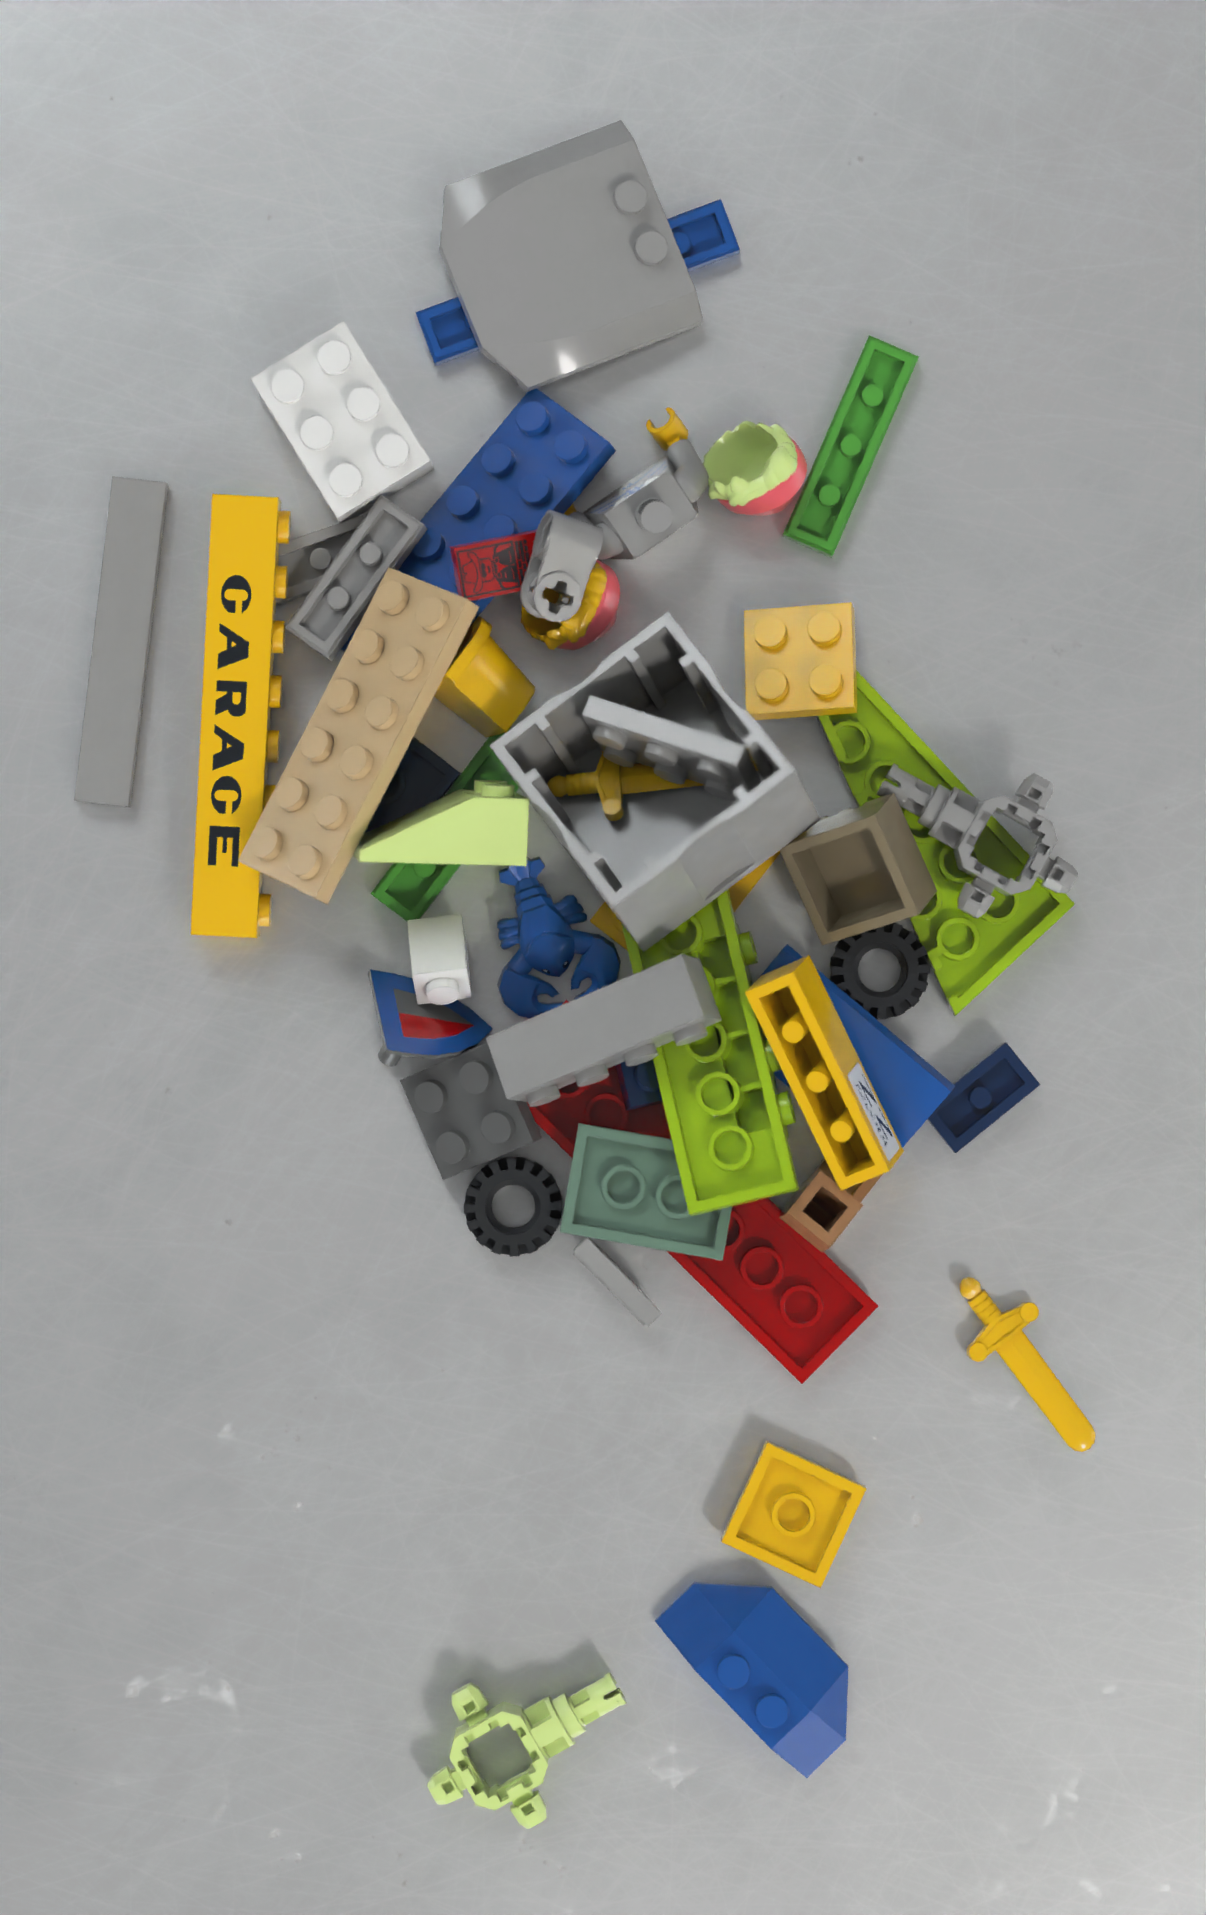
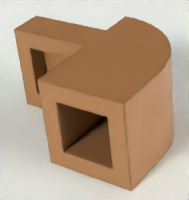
[779,1158,883,1252]

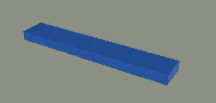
[416,199,740,366]

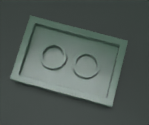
[560,1123,732,1261]

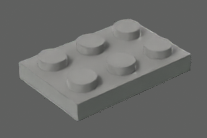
[582,695,761,801]

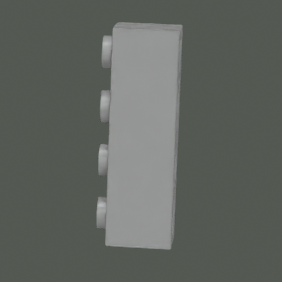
[486,954,722,1107]

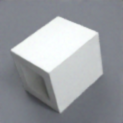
[407,914,472,1005]

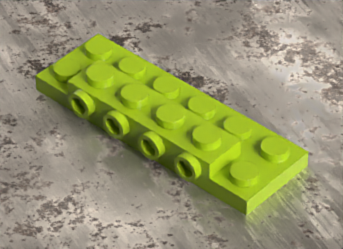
[621,889,800,1216]

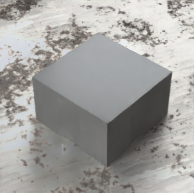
[489,612,821,952]

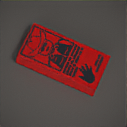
[450,530,537,601]

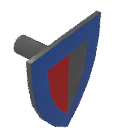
[368,969,493,1066]

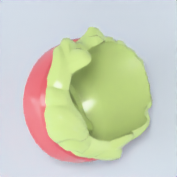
[703,421,807,516]

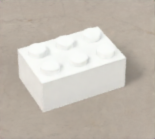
[250,321,433,523]

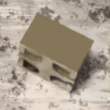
[780,793,937,946]

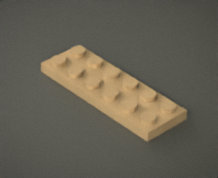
[238,567,479,905]

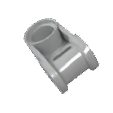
[519,510,604,622]

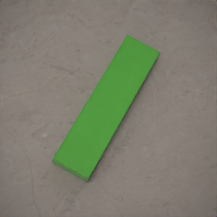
[782,335,919,558]
[371,727,519,921]

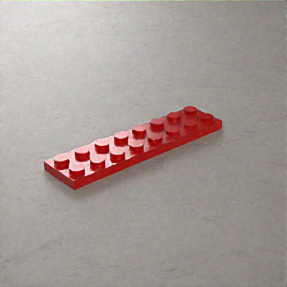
[527,1000,878,1384]

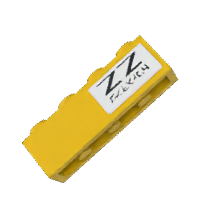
[745,955,904,1191]

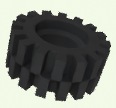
[829,922,930,1019]
[464,1156,563,1257]

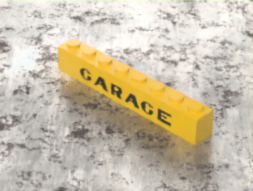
[191,494,291,938]

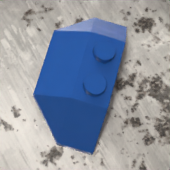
[655,1582,848,1778]

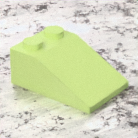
[353,780,529,866]

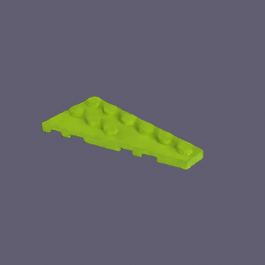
[816,670,1075,1016]

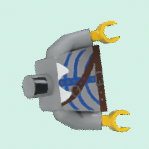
[564,407,709,561]

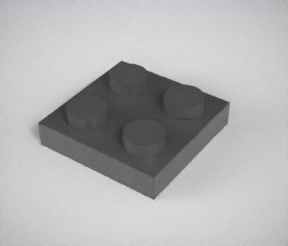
[400,1043,542,1180]

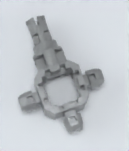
[876,763,1078,919]

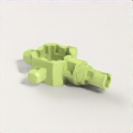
[427,1672,627,1829]

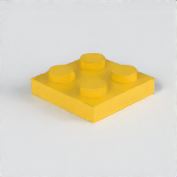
[744,602,857,720]
[721,1440,867,1588]

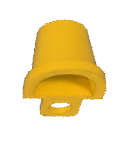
[434,616,535,738]

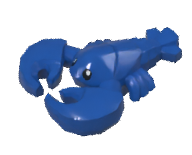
[497,856,621,1019]

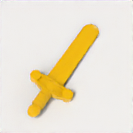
[547,750,758,821]
[959,1277,1096,1452]

